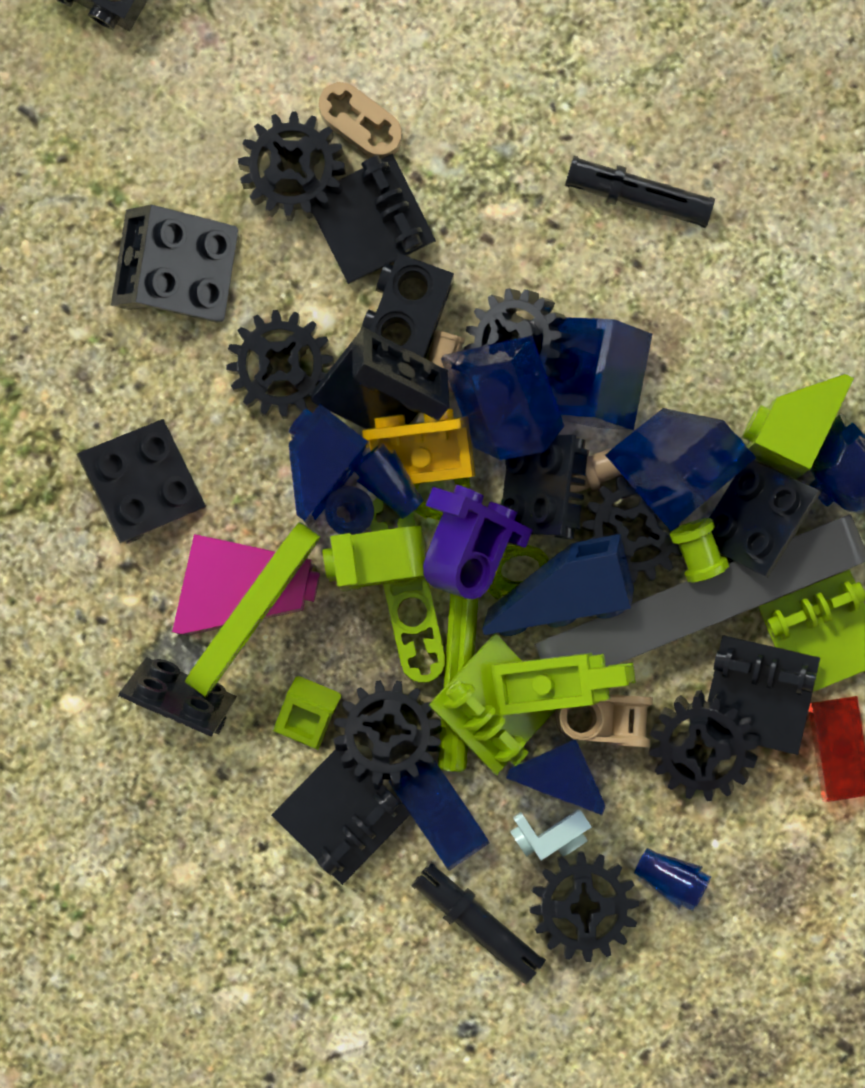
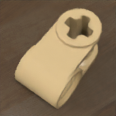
[555,695,653,748]

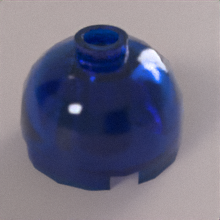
[809,413,865,514]

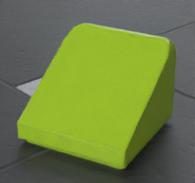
[273,676,341,750]

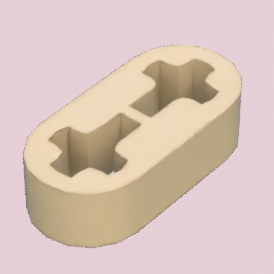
[319,82,402,159]

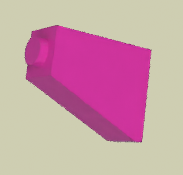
[172,534,320,636]

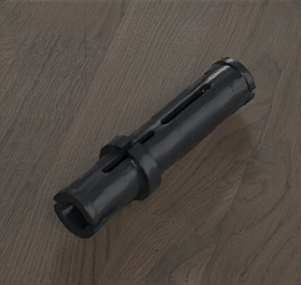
[565,156,715,229]
[411,861,546,984]

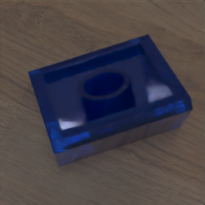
[504,739,606,815]

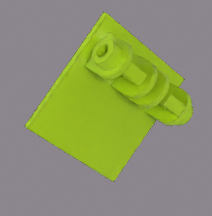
[758,569,865,692]
[429,633,556,775]

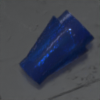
[352,443,424,519]
[325,486,374,535]
[633,847,712,912]

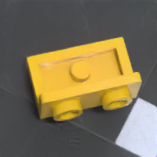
[362,408,476,488]

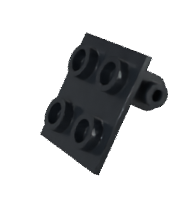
[311,154,436,284]
[76,419,206,544]
[500,435,589,540]
[709,457,821,578]
[707,635,820,755]
[118,657,237,737]
[271,750,412,885]

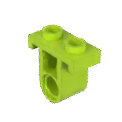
[323,526,426,592]

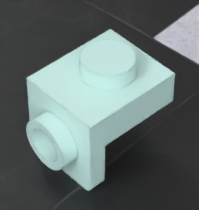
[510,809,591,861]

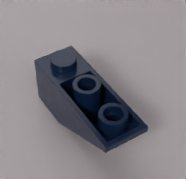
[482,534,634,636]

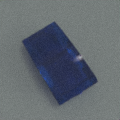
[388,756,490,871]

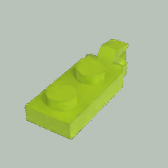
[492,653,636,716]

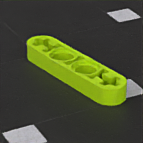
[368,493,445,683]
[185,522,321,697]

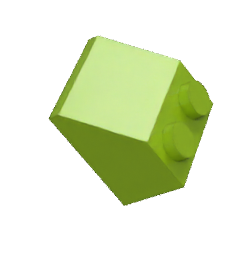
[741,374,854,479]

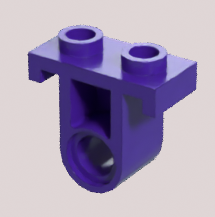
[423,485,533,599]

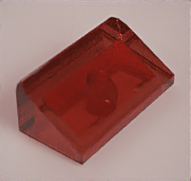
[809,696,865,802]

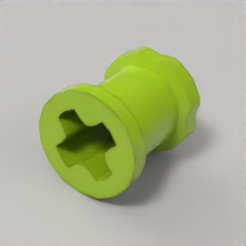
[670,518,729,583]

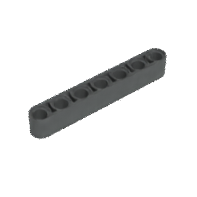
[534,514,865,666]

